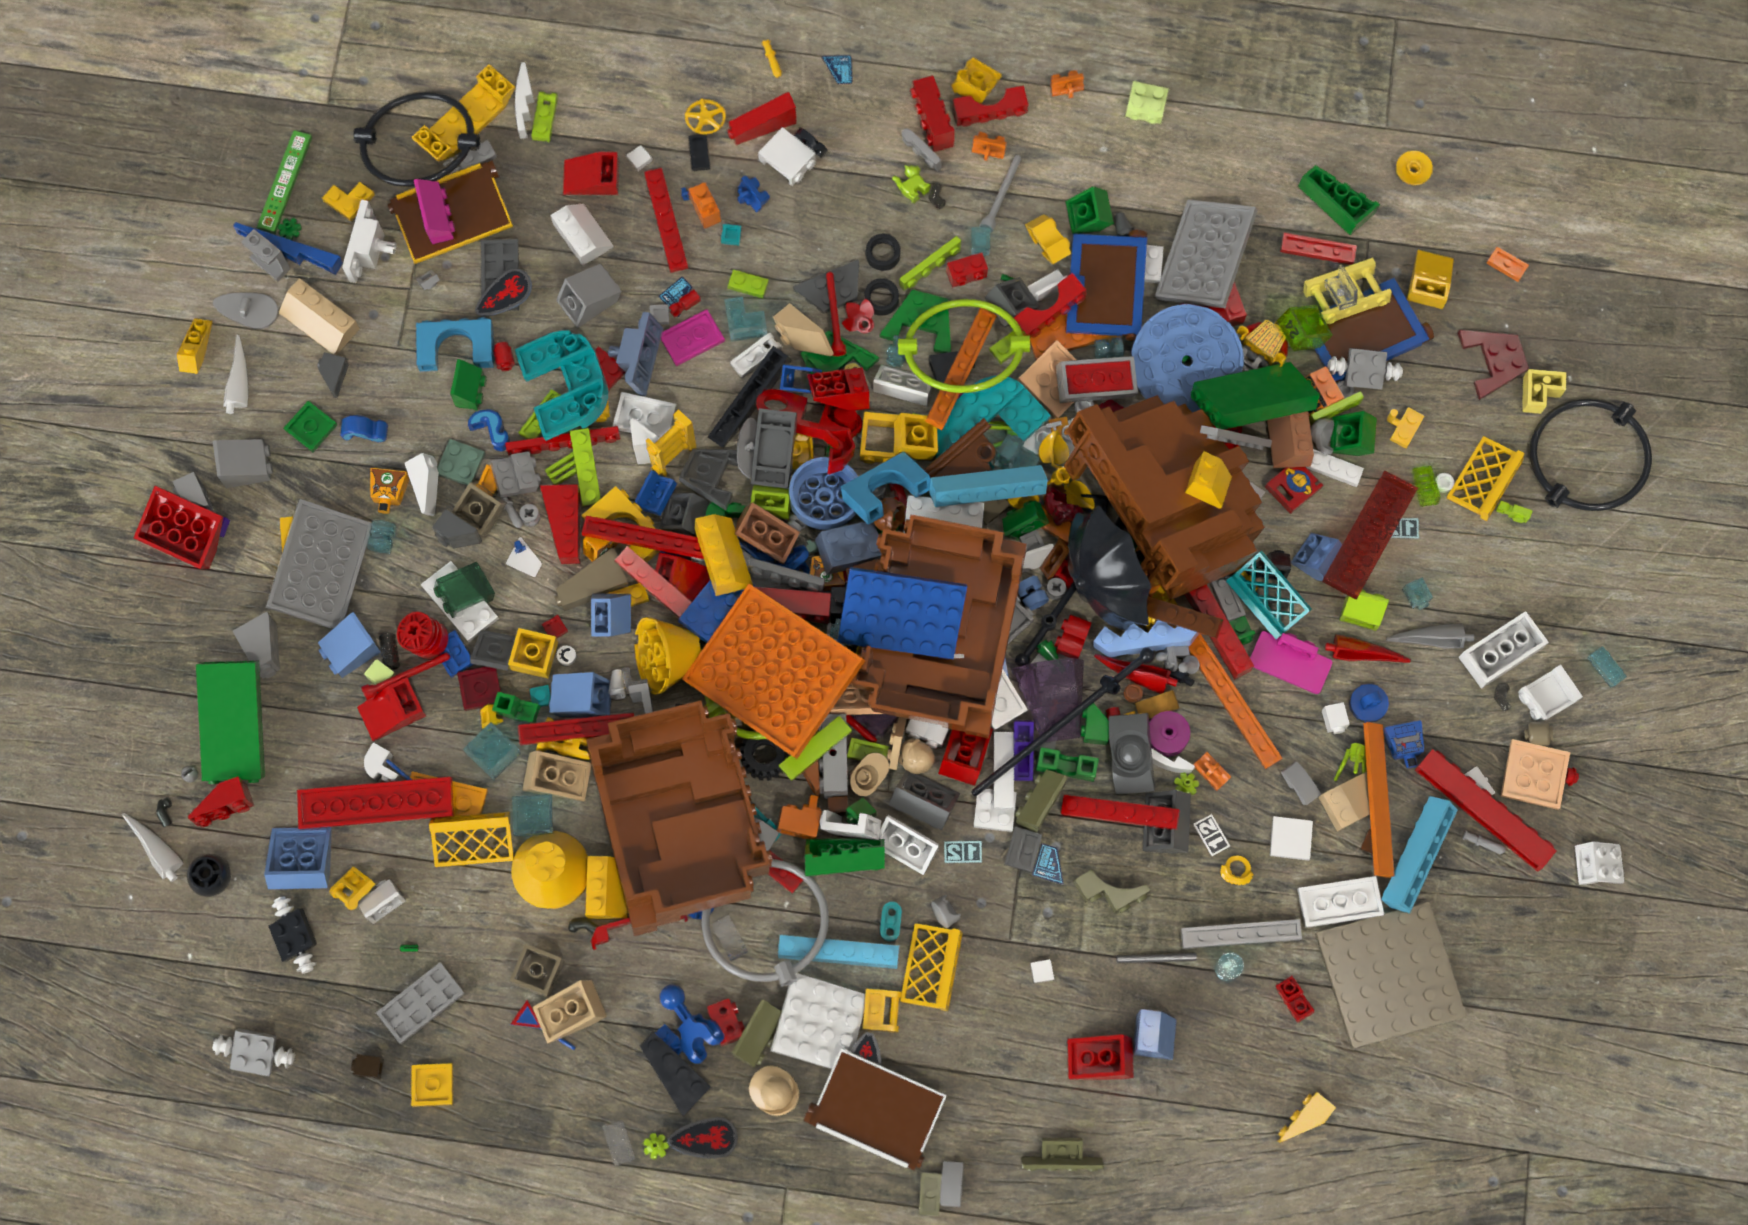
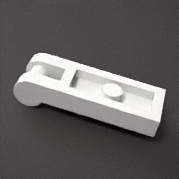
[730,333,783,378]

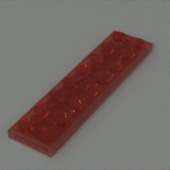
[1322,470,1418,600]

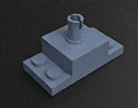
[608,312,663,396]

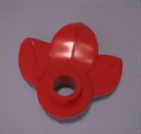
[842,299,874,334]

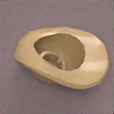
[749,1066,799,1116]

